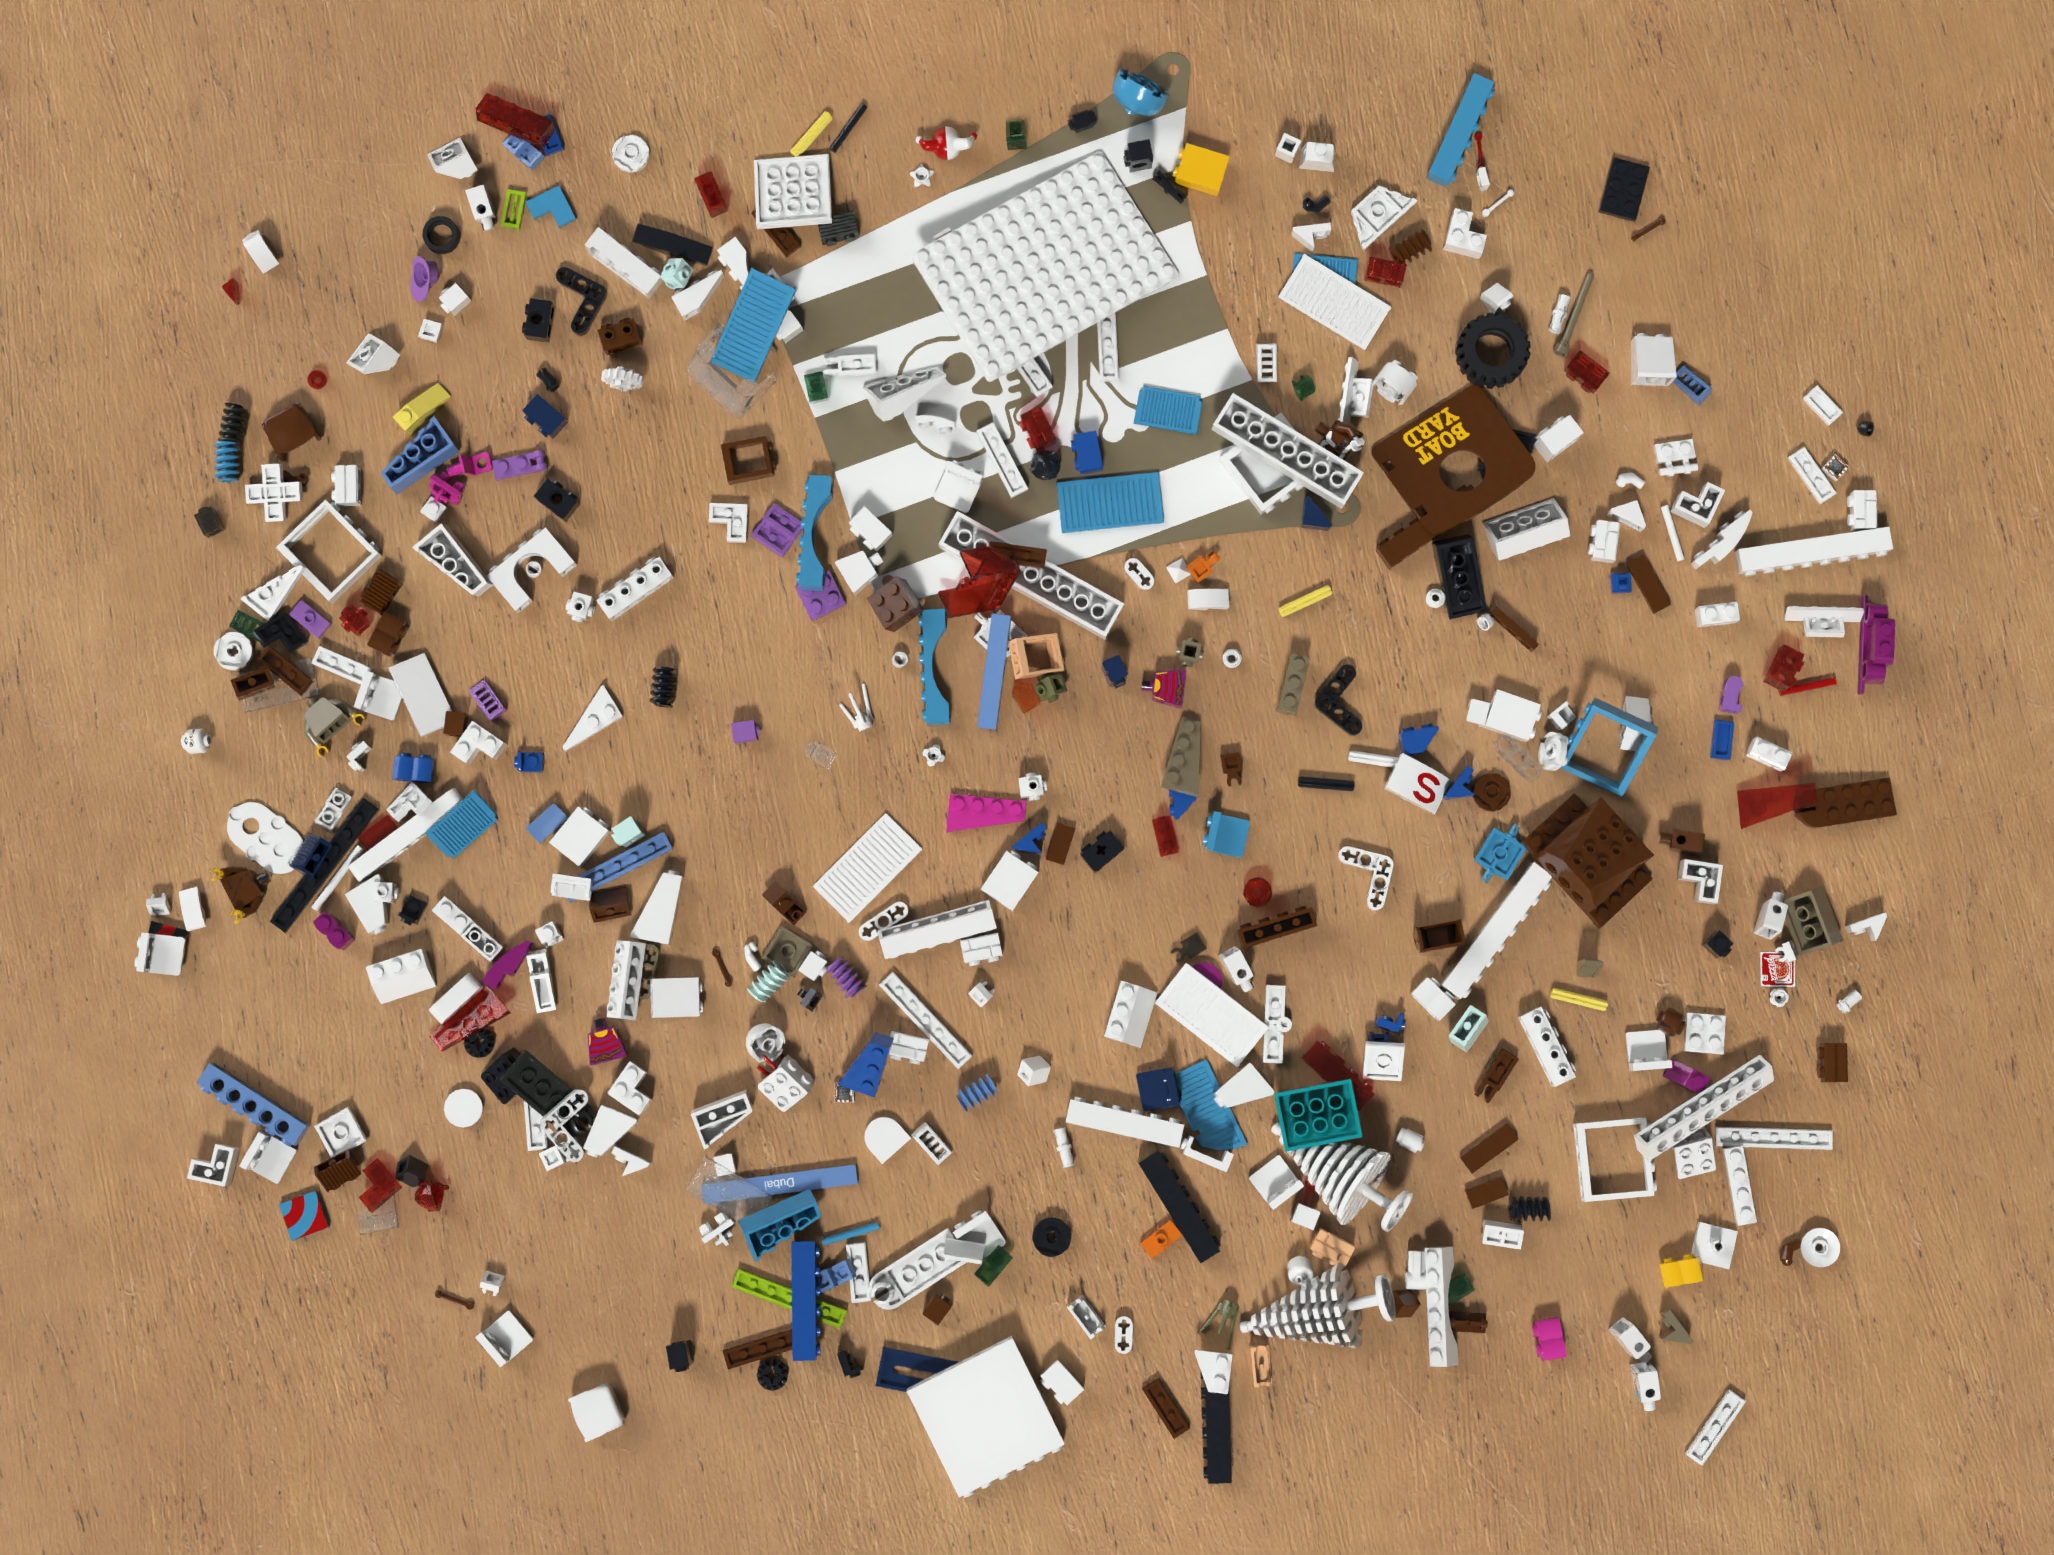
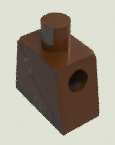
[1659,829,1705,857]

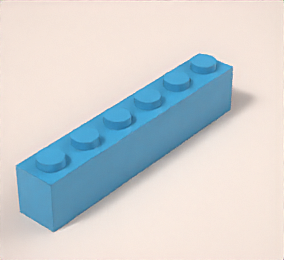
[1426,73,1495,187]

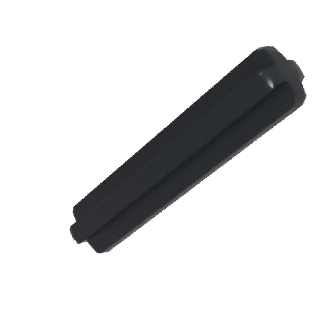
[1298,776,1355,791]

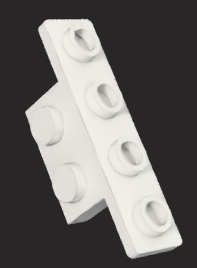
[1338,357,1373,423]
[1784,606,1864,637]

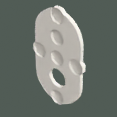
[227,802,304,874]

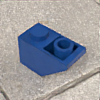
[1398,723,1439,756]
[1168,789,1197,820]

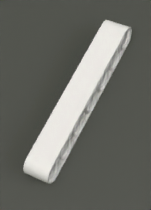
[348,788,463,883]

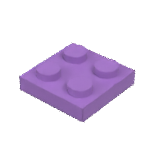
[795,570,846,621]

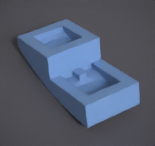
[502,130,545,171]
[816,1259,857,1294]

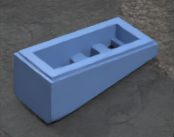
[1673,365,1712,406]

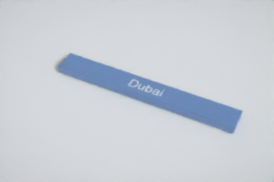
[701,1164,858,1204]

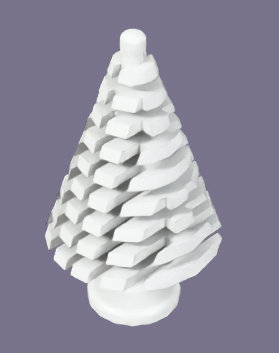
[1271,1122,1413,1232]
[1240,1263,1396,1349]

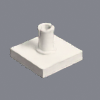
[1691,1222,1738,1269]

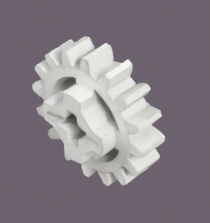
[601,366,643,391]

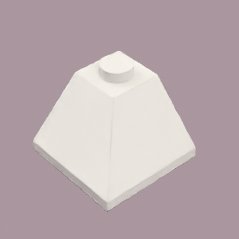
[427,137,478,179]
[346,333,400,374]

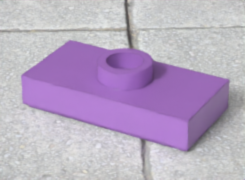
[289,600,332,639]

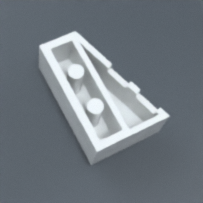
[691,1090,753,1150]

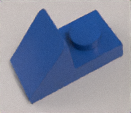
[1443,766,1475,800]
[1012,823,1047,854]

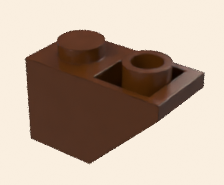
[762,882,807,925]

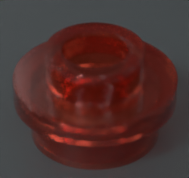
[308,370,327,389]

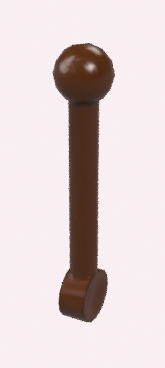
[1631,218,1666,242]
[712,949,732,987]
[435,1290,474,1310]

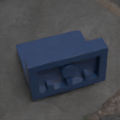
[1136,1067,1181,1112]

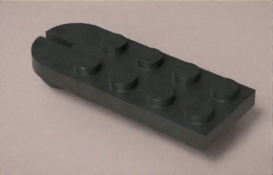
[500,1049,594,1137]

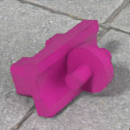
[429,471,465,506]

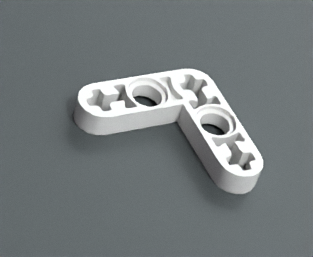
[1338,846,1393,911]
[539,1089,588,1162]

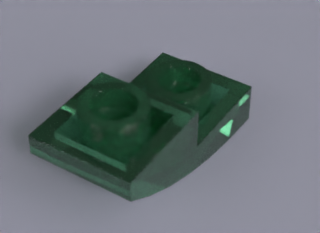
[1448,1272,1475,1306]

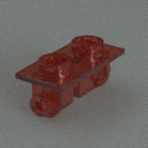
[1152,816,1179,857]

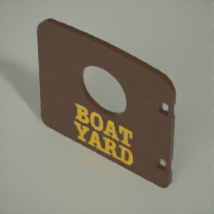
[1372,385,1535,534]

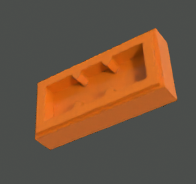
[1140,1219,1182,1259]

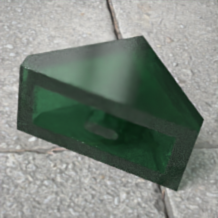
[1006,120,1026,150]

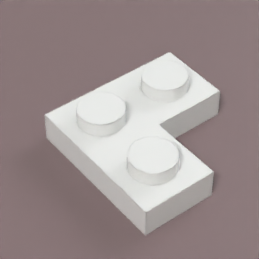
[709,503,748,543]
[386,782,432,822]

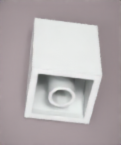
[1631,333,1676,386]

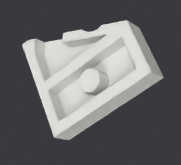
[1194,1349,1232,1394]

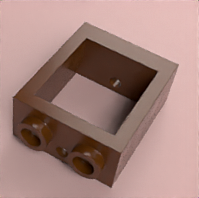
[721,436,776,485]

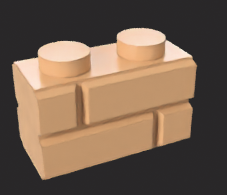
[1309,1227,1356,1267]

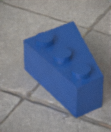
[838,1032,894,1097]

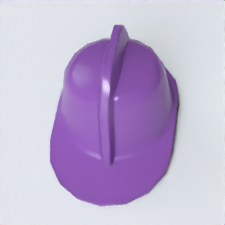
[410,256,438,302]

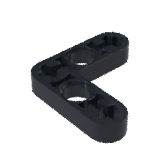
[556,267,607,336]
[1314,664,1362,736]

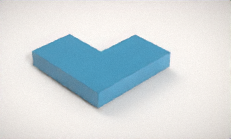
[525,185,576,228]

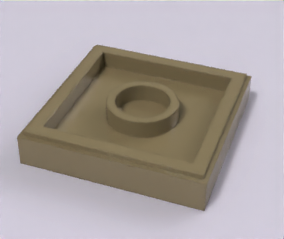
[761,925,815,978]

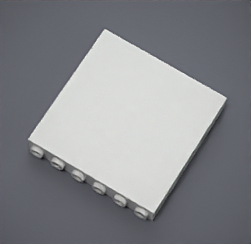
[907,1336,1065,1498]

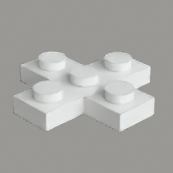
[245,464,303,522]

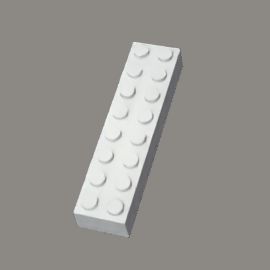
[1211,393,1364,509]

